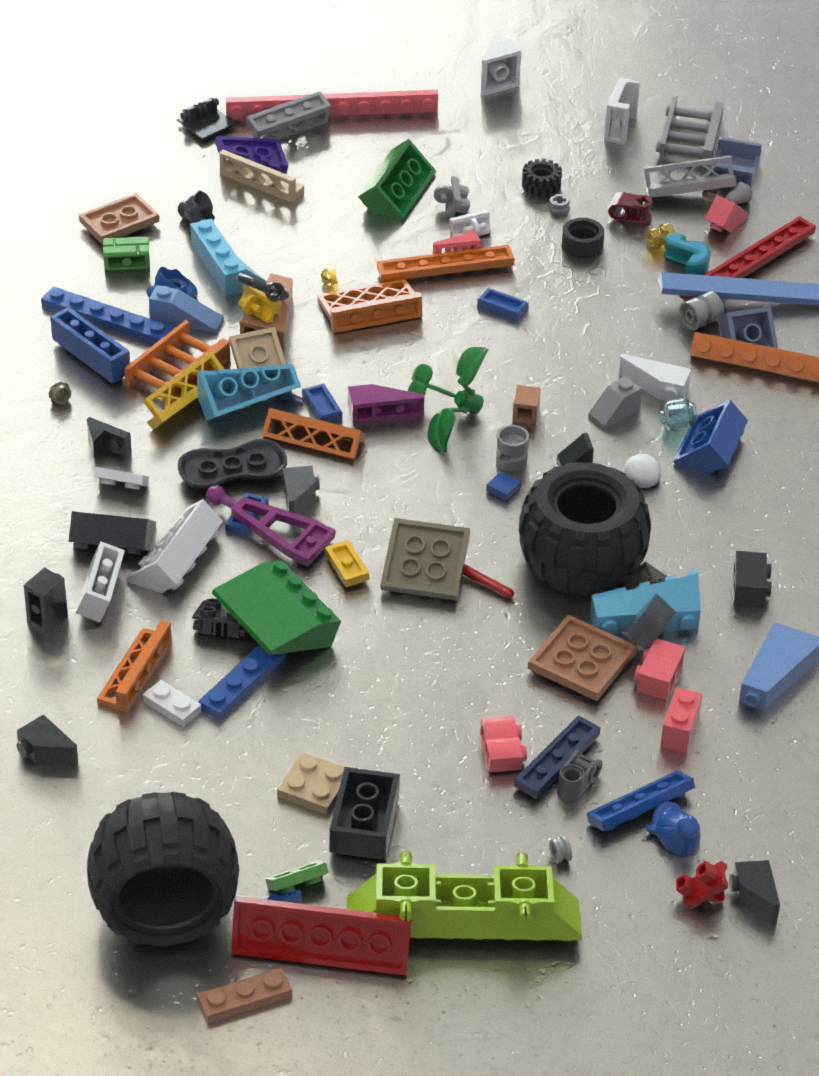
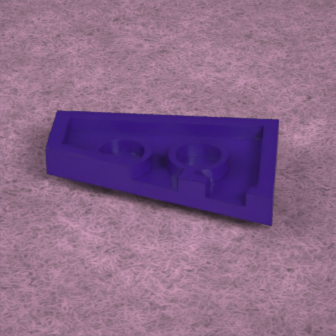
[215,136,289,173]

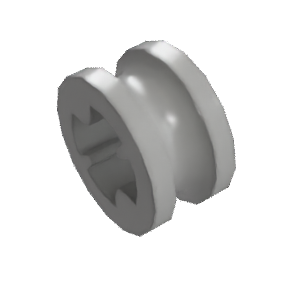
[550,194,570,214]
[549,836,572,864]

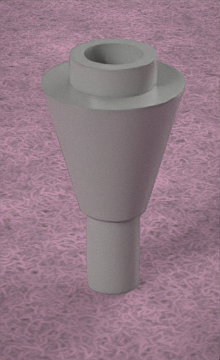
[724,182,752,204]

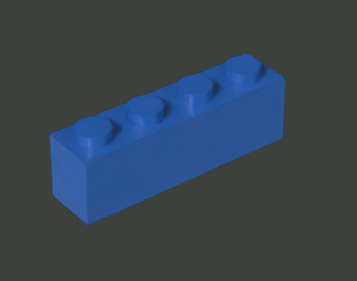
[50,307,130,383]

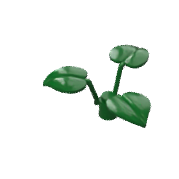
[407,347,489,452]

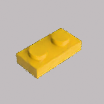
[325,540,369,587]

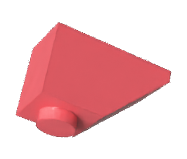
[704,195,749,233]

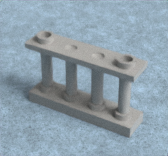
[656,96,724,168]

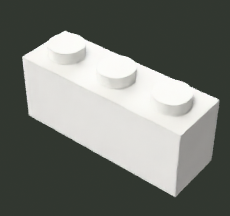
[76,541,125,622]

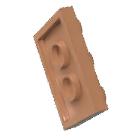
[78,193,160,244]

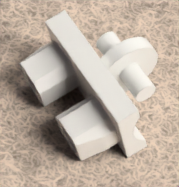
[449,210,491,237]

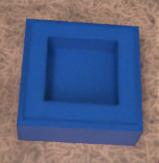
[486,471,521,501]

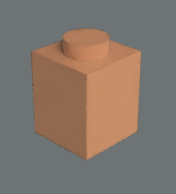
[512,385,541,425]

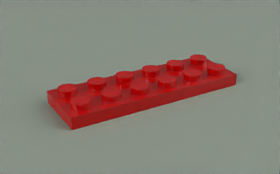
[231,896,412,975]

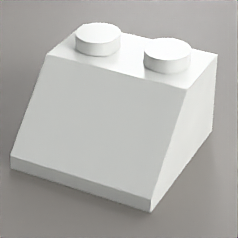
[480,38,521,96]

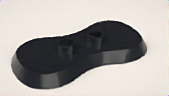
[177,439,287,490]

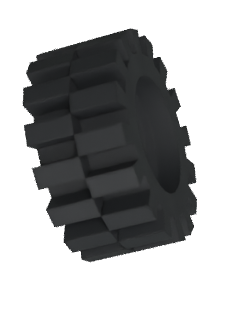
[522,159,562,196]

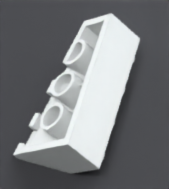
[125,499,223,593]

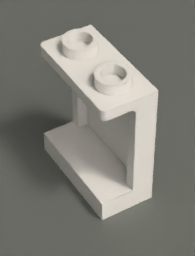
[604,78,640,145]

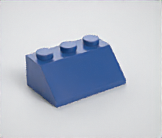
[673,400,748,474]

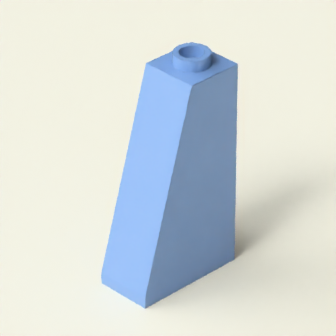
[739,622,819,710]

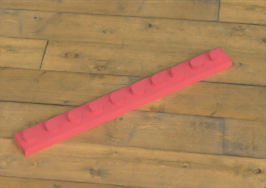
[225,89,438,120]

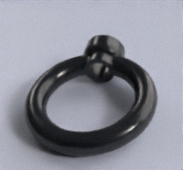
[236,273,290,301]

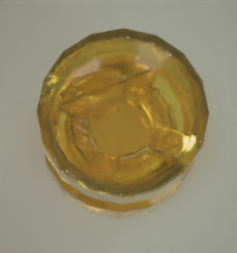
[645,223,675,250]

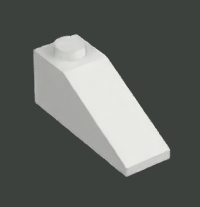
[619,354,691,405]

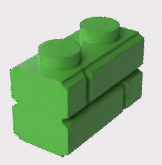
[103,237,150,271]

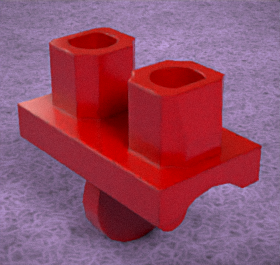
[676,861,728,910]

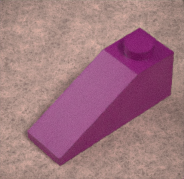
[348,384,425,423]

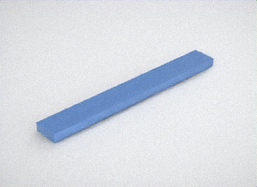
[659,272,819,306]

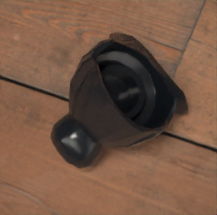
[177,190,215,224]

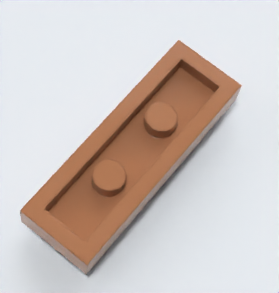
[197,967,292,1023]

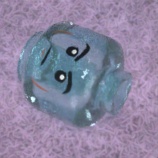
[660,397,697,431]

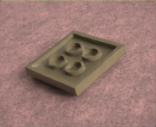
[380,518,470,601]

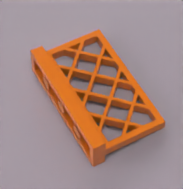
[317,279,422,333]

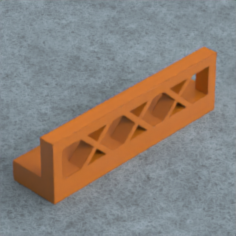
[261,408,366,460]
[97,620,172,713]

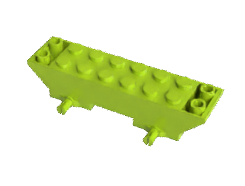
[347,850,582,941]

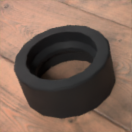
[562,218,604,257]

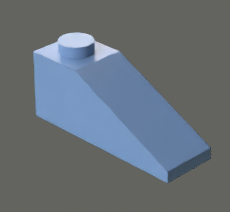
[149,285,224,334]

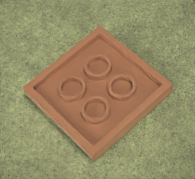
[527,615,637,701]

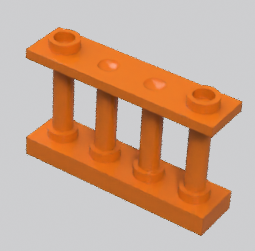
[125,320,230,406]

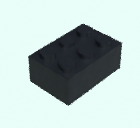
[329,767,400,860]

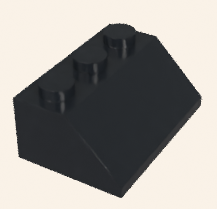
[68,511,156,555]

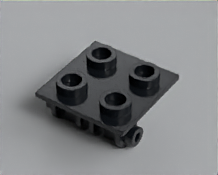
[176,97,236,140]
[192,598,247,639]

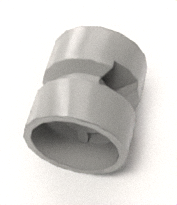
[680,291,724,330]
[496,425,529,472]

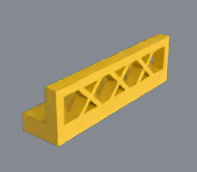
[143,351,224,430]

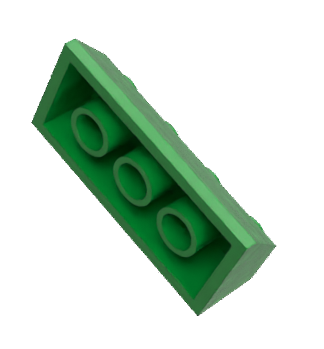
[358,139,436,221]

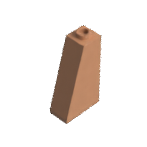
[240,273,293,351]

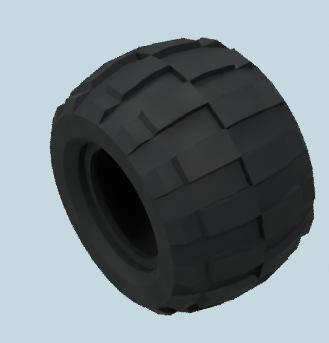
[519,462,651,596]
[87,792,240,946]

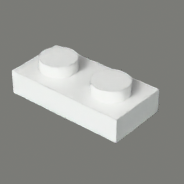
[94,467,149,490]
[143,680,201,727]

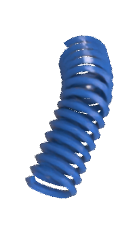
[281,394,304,405]

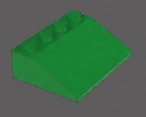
[212,560,341,655]

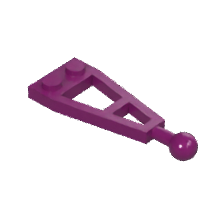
[206,486,336,567]

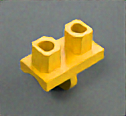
[238,284,282,323]

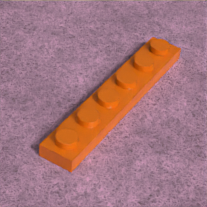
[376,245,515,282]
[690,332,819,382]

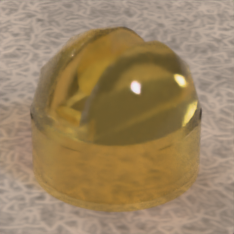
[321,266,338,285]

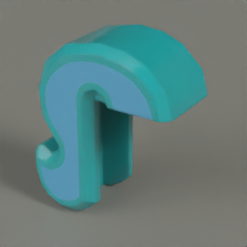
[664,233,711,275]

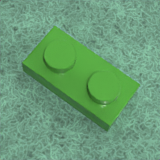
[265,861,329,894]

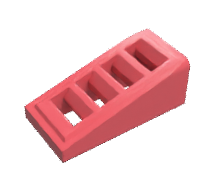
[433,231,481,254]

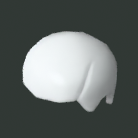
[623,454,661,489]

